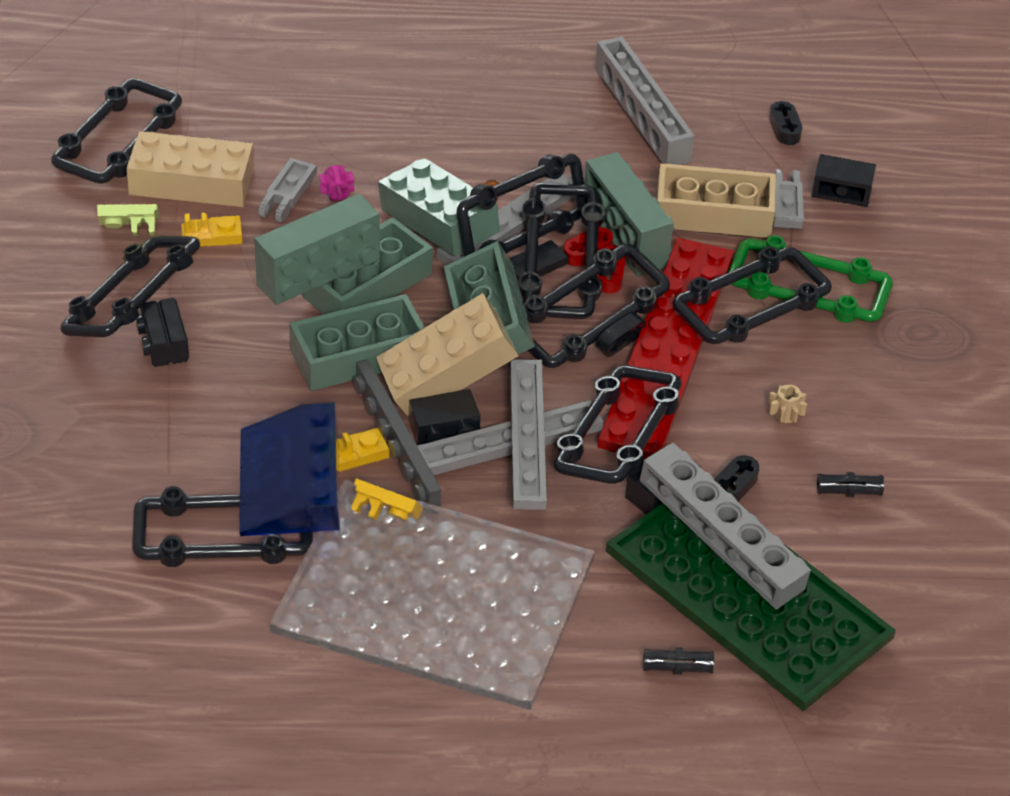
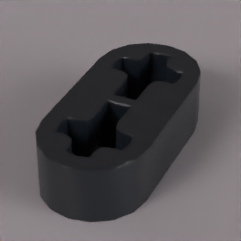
[769,101,803,145]
[596,312,647,357]
[715,455,759,502]

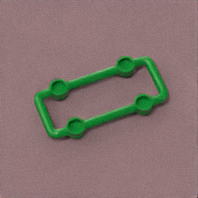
[727,235,893,323]

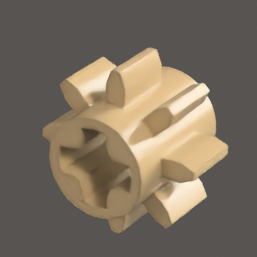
[768,385,807,423]

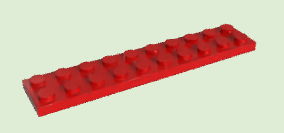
[598,237,734,460]

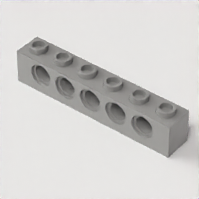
[595,36,695,165]
[640,442,811,609]

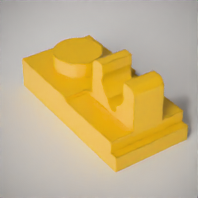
[181,212,242,247]
[318,428,389,474]
[352,478,423,521]

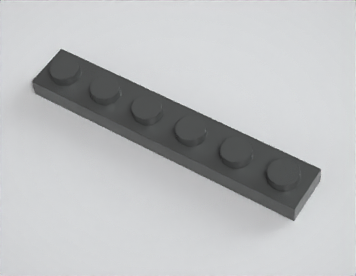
[353,359,441,515]

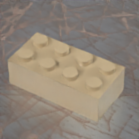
[126,131,254,207]
[657,163,776,238]
[376,293,519,417]

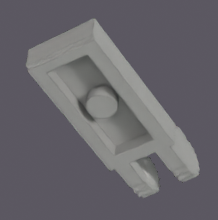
[258,158,317,222]
[773,169,804,229]

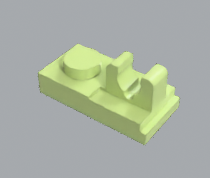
[97,204,159,236]

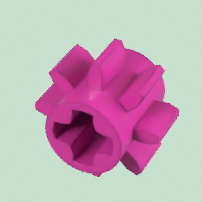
[319,165,355,201]

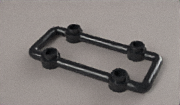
[51,78,182,184]
[456,153,587,257]
[518,182,605,319]
[60,236,200,337]
[524,244,670,368]
[673,246,832,344]
[554,365,682,484]
[132,484,313,567]

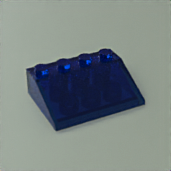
[239,402,340,537]

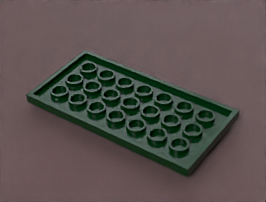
[606,503,896,711]

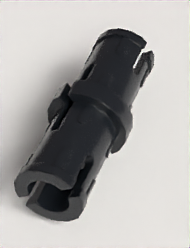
[816,472,884,497]
[643,647,714,675]

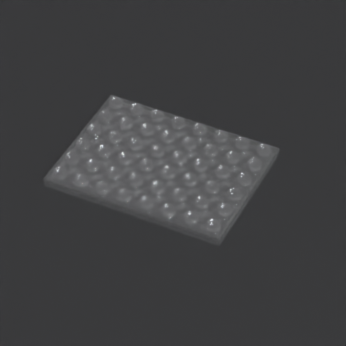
[269,480,594,710]

